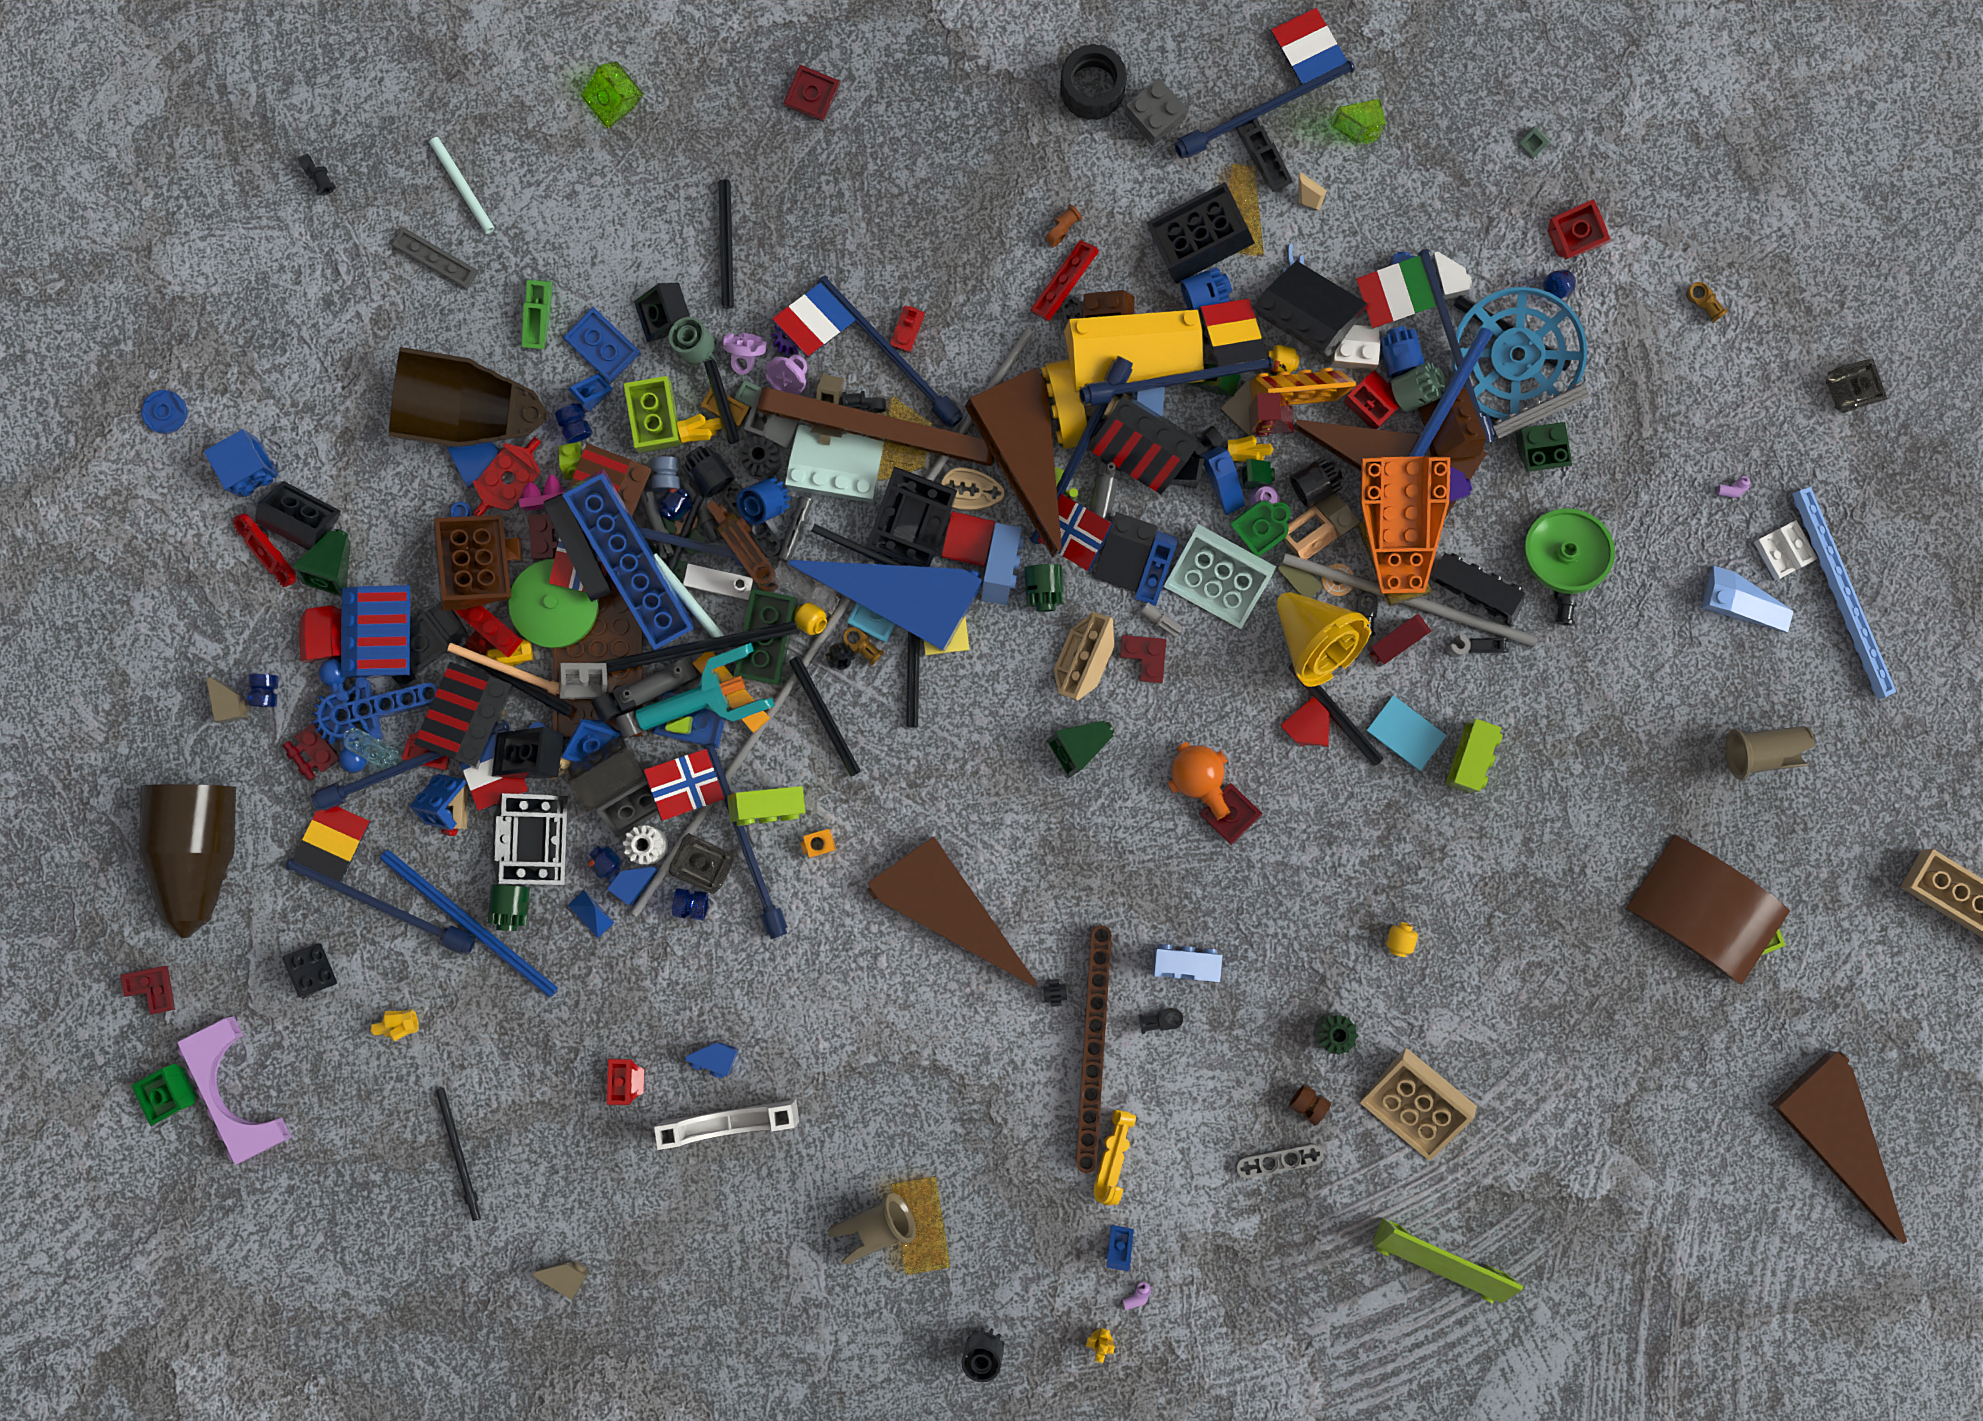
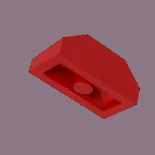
[607,1058,644,1105]

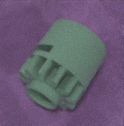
[669,317,718,367]
[1392,362,1446,412]

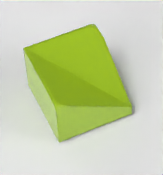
[665,716,693,735]

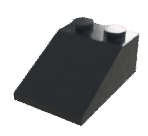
[1094,512,1158,592]
[492,727,564,779]

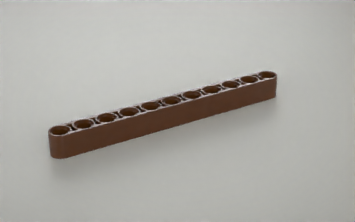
[756,387,994,466]
[1076,925,1112,1173]

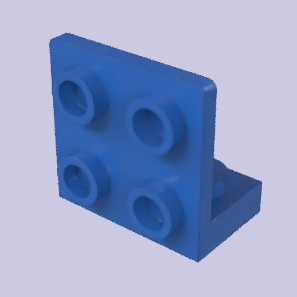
[410,774,466,830]

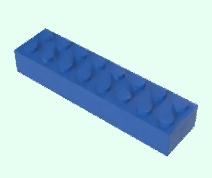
[562,469,694,650]

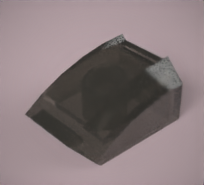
[1825,358,1888,413]
[669,833,733,894]

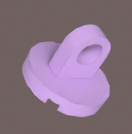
[722,333,767,375]
[765,355,807,395]

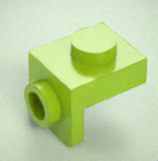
[558,442,583,479]

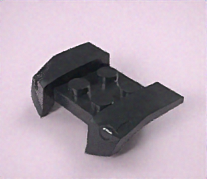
[391,602,469,689]

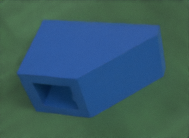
[685,1041,739,1078]

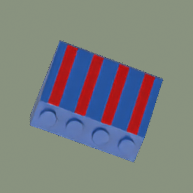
[341,585,410,678]

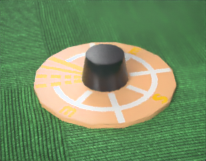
[1322,563,1354,596]

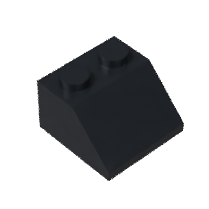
[634,282,690,342]

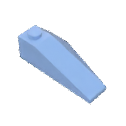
[1701,566,1793,632]

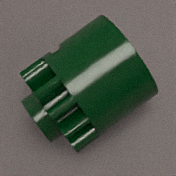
[1024,564,1064,612]
[487,884,530,931]
[1314,1013,1358,1055]

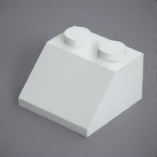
[1330,325,1380,371]

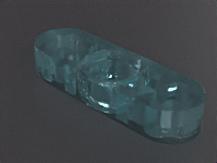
[344,728,403,770]

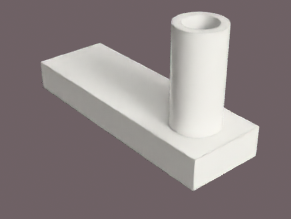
[683,564,753,601]

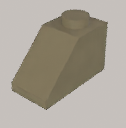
[816,374,844,405]
[1314,494,1360,539]
[206,677,249,723]
[533,1260,590,1300]

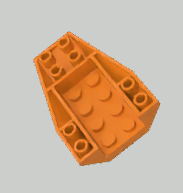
[1360,456,1451,593]

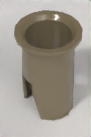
[1725,726,1816,780]
[829,1193,916,1265]

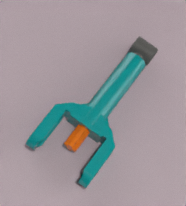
[616,643,775,739]

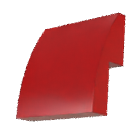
[941,511,995,567]

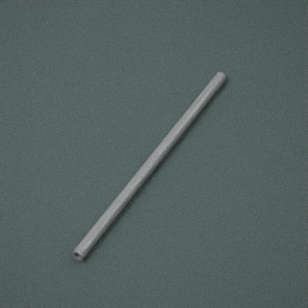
[1282,553,1538,647]

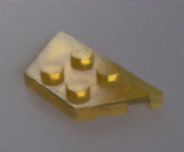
[878,396,932,481]

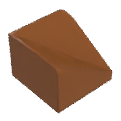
[505,537,523,562]

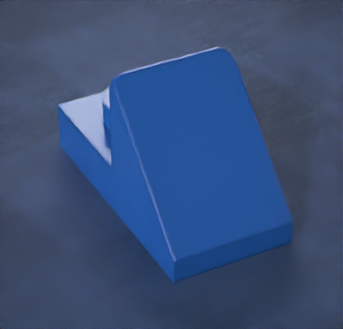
[1106,1225,1134,1272]

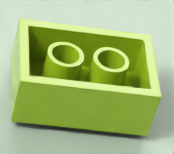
[624,376,682,453]
[1445,719,1503,793]
[727,786,806,826]

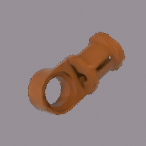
[1044,204,1083,248]

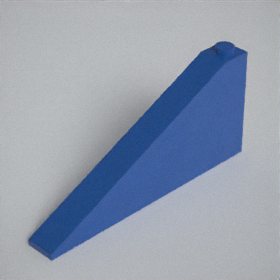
[788,560,984,652]

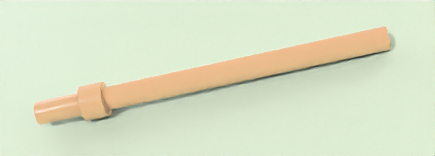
[447,643,574,700]

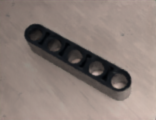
[543,493,612,602]

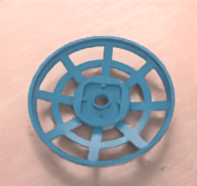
[1451,287,1587,420]

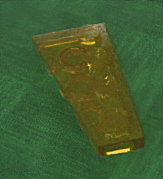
[1229,164,1264,257]

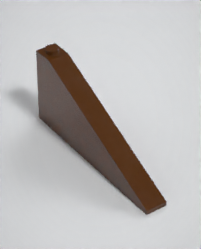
[965,367,1062,558]
[1294,420,1487,518]
[867,836,1037,986]
[1770,1050,1907,1244]

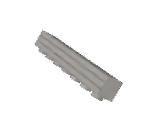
[1493,382,1590,438]

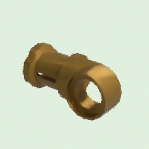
[1686,282,1729,323]
[843,627,884,667]

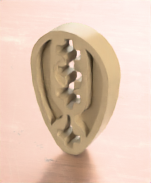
[942,467,1005,511]

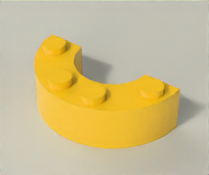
[1041,359,1087,450]

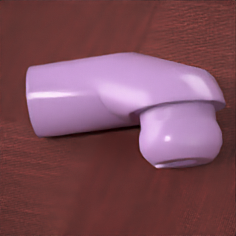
[1717,476,1750,498]
[1122,1281,1151,1310]

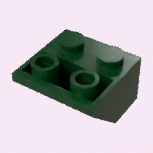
[1515,422,1572,472]

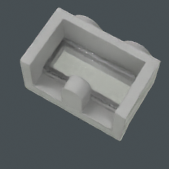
[559,663,607,699]

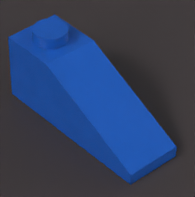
[1200,446,1245,515]
[1135,531,1178,606]

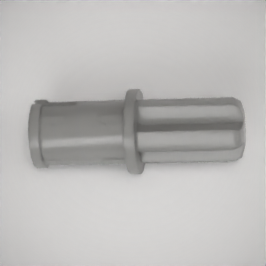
[1140,602,1183,638]

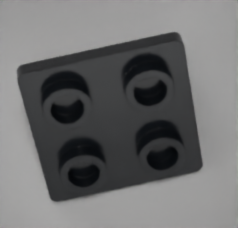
[282,943,337,999]

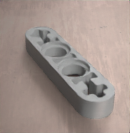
[1236,1143,1323,1178]

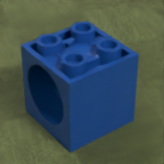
[204,429,279,497]

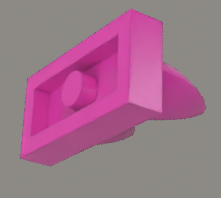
[519,474,563,511]

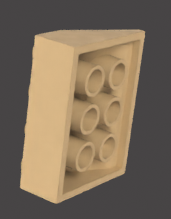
[1360,1048,1477,1161]

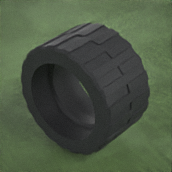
[1060,44,1127,120]

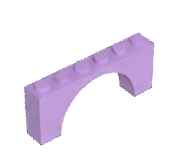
[177,1016,292,1165]

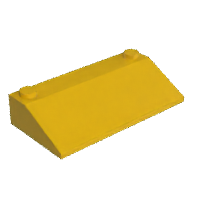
[1064,310,1204,392]

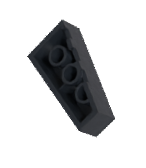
[1432,553,1525,626]

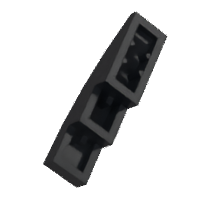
[1231,107,1293,192]

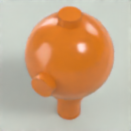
[1168,742,1230,820]

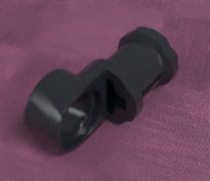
[298,153,336,196]
[843,391,887,413]
[1554,591,1577,626]
[1356,592,1378,636]
[1138,1008,1183,1034]

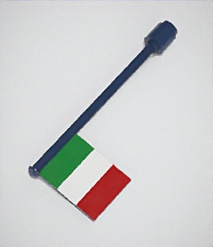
[1356,249,1495,444]

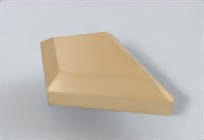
[1298,172,1327,210]

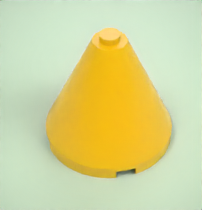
[1276,592,1371,687]

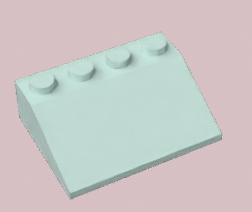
[785,424,885,504]
[1163,524,1276,629]

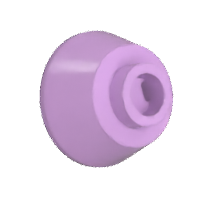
[1250,486,1280,506]

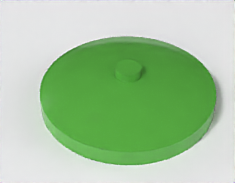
[1524,508,1615,594]
[509,559,599,648]

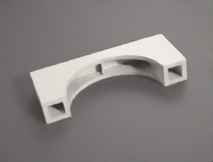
[654,1099,799,1150]

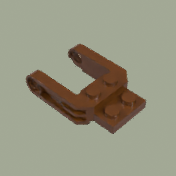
[706,500,780,592]

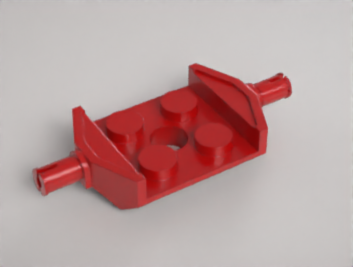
[472,436,541,516]

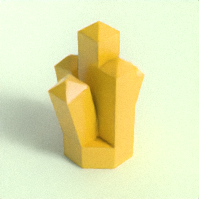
[677,414,723,443]
[1228,435,1273,462]
[486,639,534,667]
[370,1009,419,1041]
[1086,1328,1115,1363]

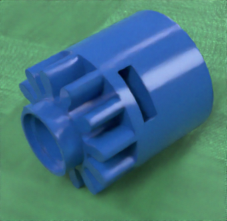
[1180,267,1232,314]
[1380,326,1425,378]
[737,477,791,525]

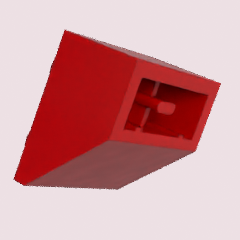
[1343,370,1400,429]

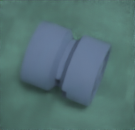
[651,456,680,492]

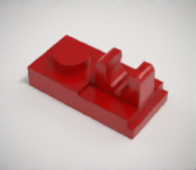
[890,305,925,354]

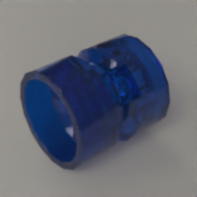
[554,403,593,444]
[247,674,279,707]
[672,888,709,921]

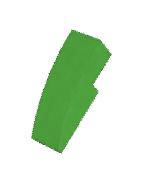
[522,279,553,349]

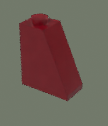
[1368,613,1432,667]

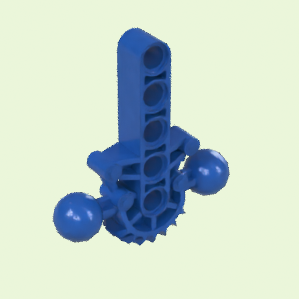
[312,659,439,773]

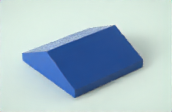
[561,719,621,769]

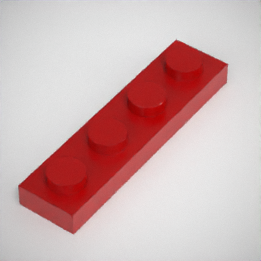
[1030,240,1099,322]
[454,605,523,658]

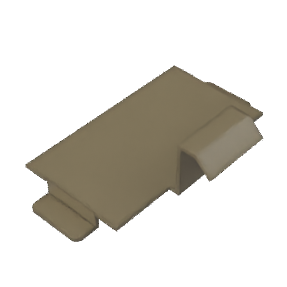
[808,424,846,445]

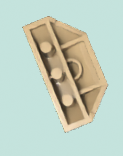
[1054,612,1114,701]

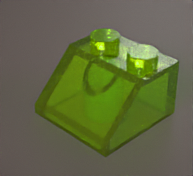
[581,61,644,128]
[1331,98,1386,144]

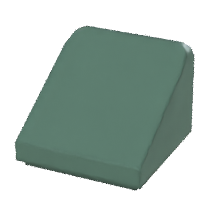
[1519,126,1551,158]

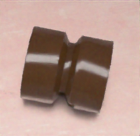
[1288,1083,1331,1126]

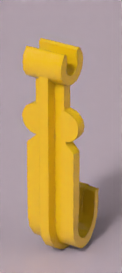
[1093,1110,1136,1206]

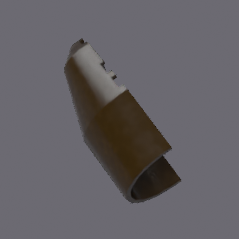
[388,347,549,448]
[139,784,236,938]

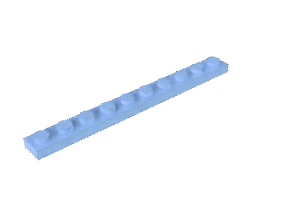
[1792,487,1896,699]

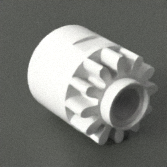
[623,825,668,864]

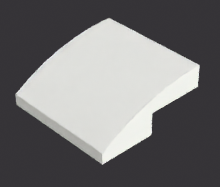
[1754,520,1818,581]

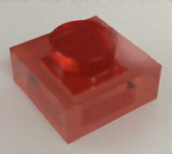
[465,630,494,656]

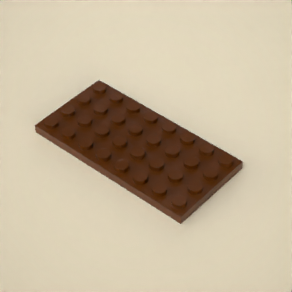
[553,573,643,738]

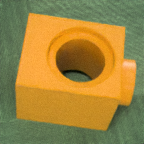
[801,829,836,858]

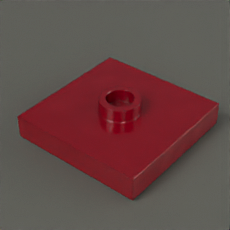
[783,65,840,122]
[1199,783,1263,846]

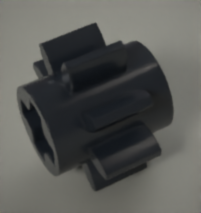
[825,642,855,670]
[1043,979,1067,1007]

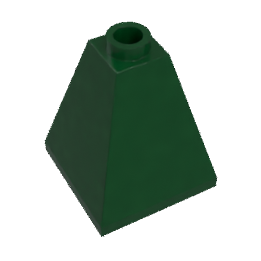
[293,529,350,597]
[1046,721,1114,778]

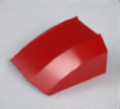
[1548,199,1612,259]
[299,605,342,663]

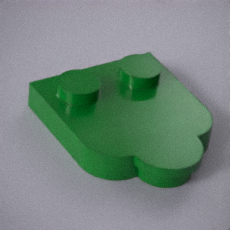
[1230,500,1291,557]

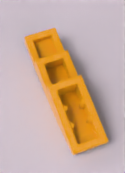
[693,651,771,733]

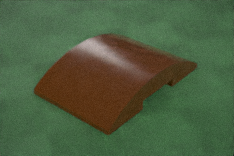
[1625,835,1790,985]

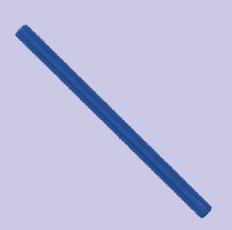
[1409,327,1492,456]
[380,850,558,997]

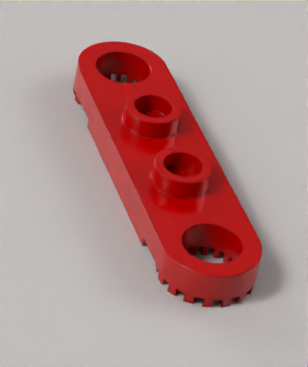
[232,513,296,587]

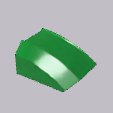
[131,1064,196,1126]

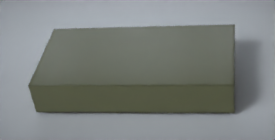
[1277,554,1323,598]

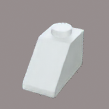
[1431,252,1472,300]

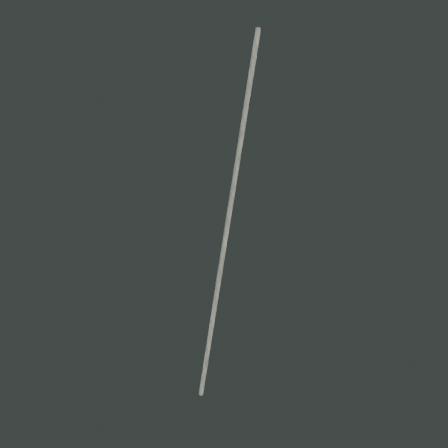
[630,328,1034,917]

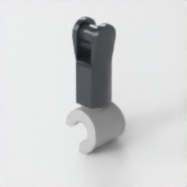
[1445,634,1509,658]

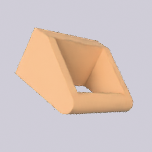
[1284,506,1337,560]

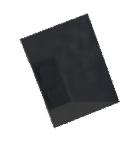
[866,466,958,567]
[492,793,568,885]

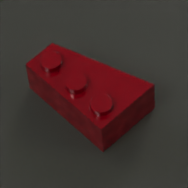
[1249,393,1294,438]

